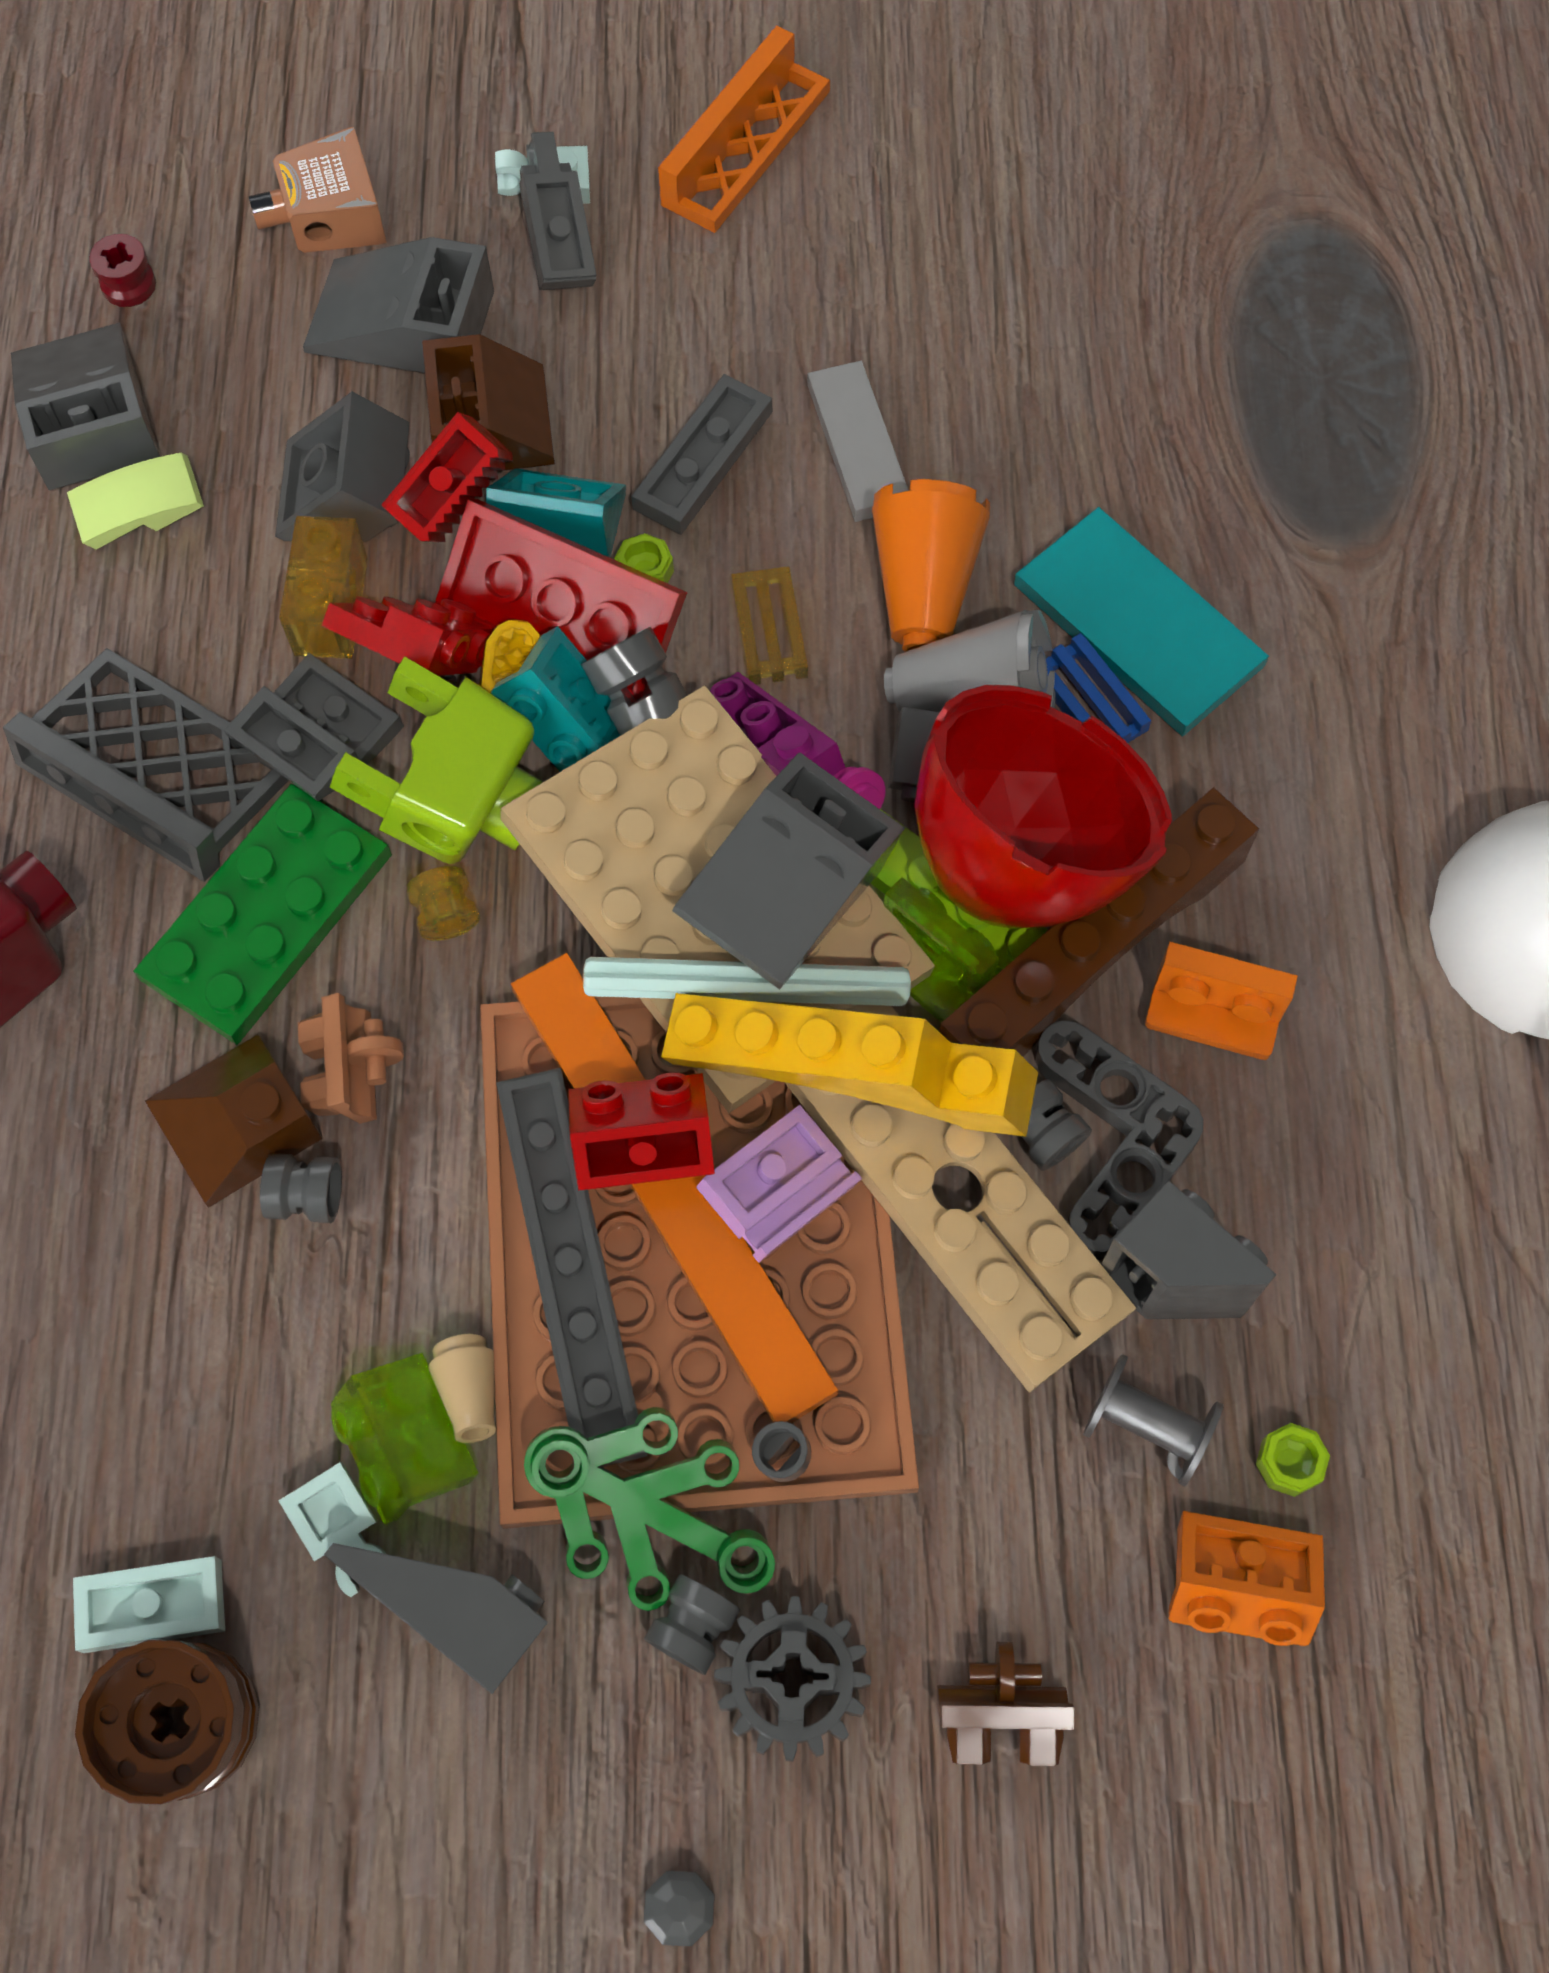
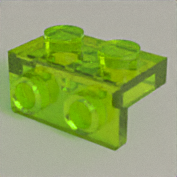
[884,877,999,1022]
[331,1353,479,1524]

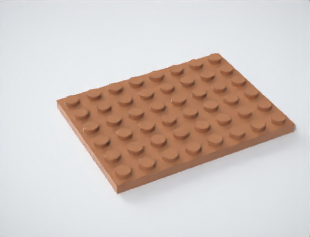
[480,996,919,1529]

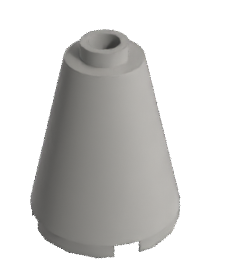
[884,610,1055,712]

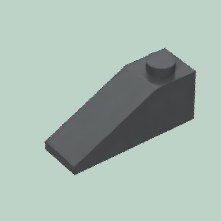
[324,1543,548,1694]

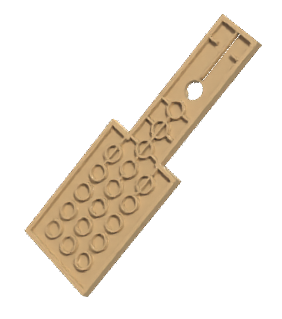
[501,685,1136,1393]

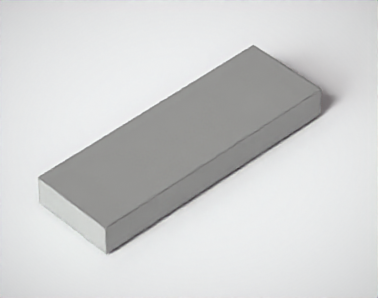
[807,360,909,522]

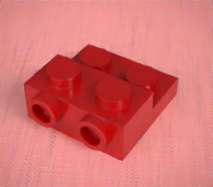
[321,596,493,676]

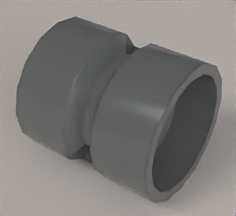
[581,626,688,736]

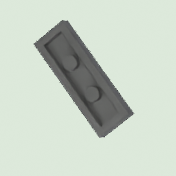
[631,374,773,535]

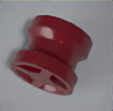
[89,234,156,307]

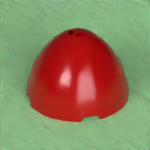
[915,685,1172,928]

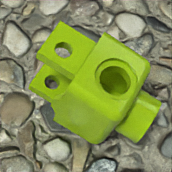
[330,656,543,864]

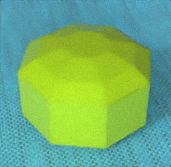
[614,533,674,583]
[1256,1423,1330,1497]

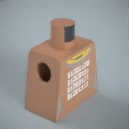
[248,127,387,253]

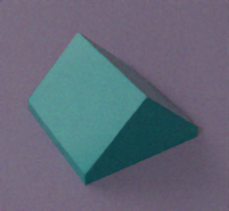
[486,469,626,558]

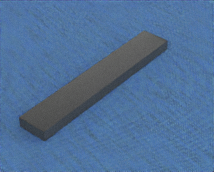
[496,1068,647,1467]

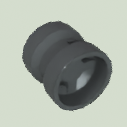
[1013,1079,1092,1171]
[260,1153,342,1223]
[644,1574,740,1675]

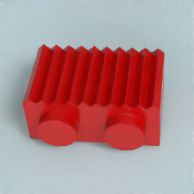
[381,412,513,543]

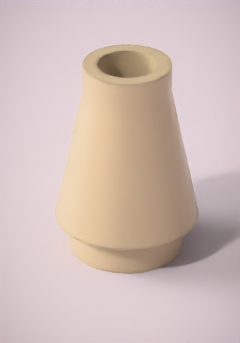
[428,1334,496,1443]

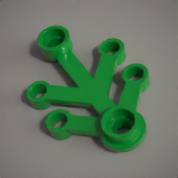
[524,1407,775,1611]

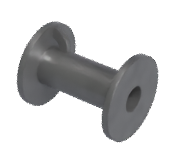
[1083,1354,1224,1486]

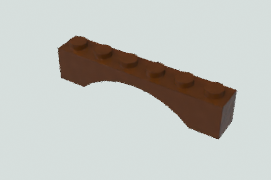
[939,787,1259,1057]

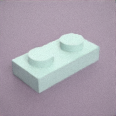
[73,1556,225,1653]

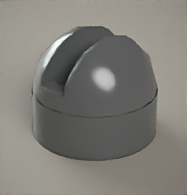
[752,1421,812,1482]

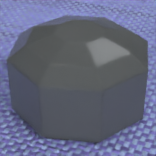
[644,1871,715,1946]

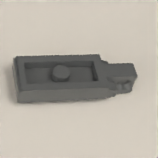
[519,132,597,290]

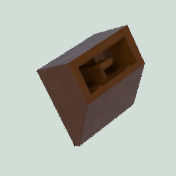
[422,334,555,470]

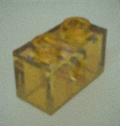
[279,516,368,659]

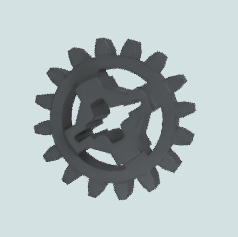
[714,1596,871,1762]

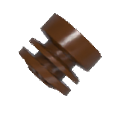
[75,1640,259,1805]

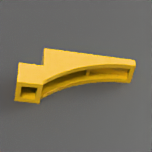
[661,993,1038,1137]

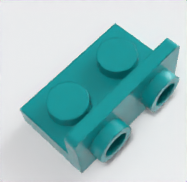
[491,626,620,772]

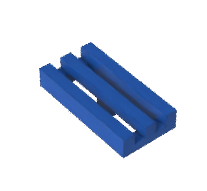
[1046,633,1151,743]

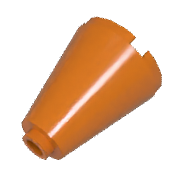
[872,479,990,652]

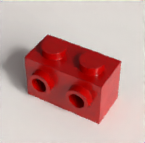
[569,1073,715,1191]

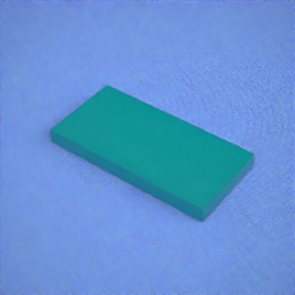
[1014,507,1269,737]

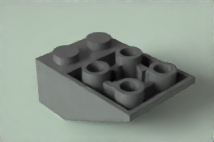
[303,237,494,373]
[11,322,160,490]
[672,752,905,990]

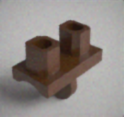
[937,1641,1074,1766]

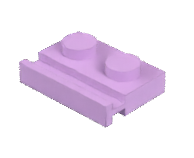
[696,1105,862,1263]

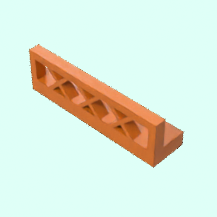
[658,25,830,233]

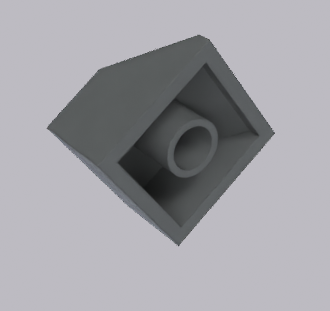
[275,391,410,542]

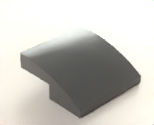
[224,653,404,801]

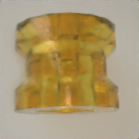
[406,866,480,941]

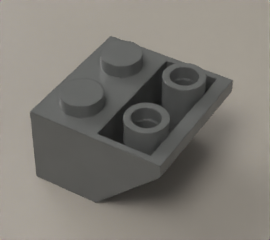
[1101,1181,1277,1319]

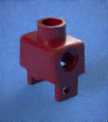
[0,851,77,1028]

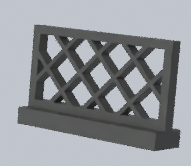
[3,648,289,882]

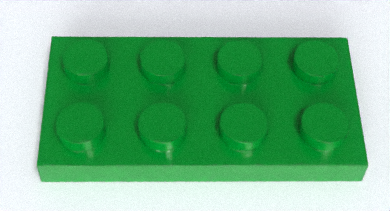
[133,784,392,1045]

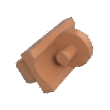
[298,993,404,1124]

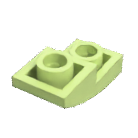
[67,452,204,550]

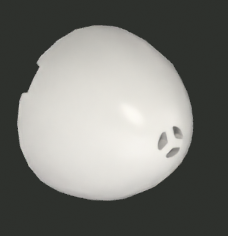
[1429,801,1549,1040]

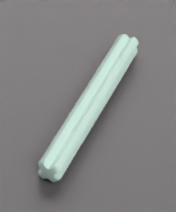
[583,957,911,1006]

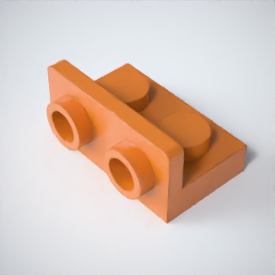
[1145,941,1298,1060]
[1168,1511,1325,1646]

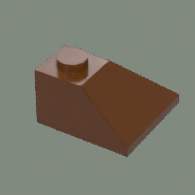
[145,1034,322,1208]

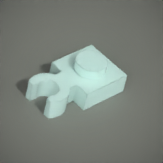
[278,1462,386,1597]

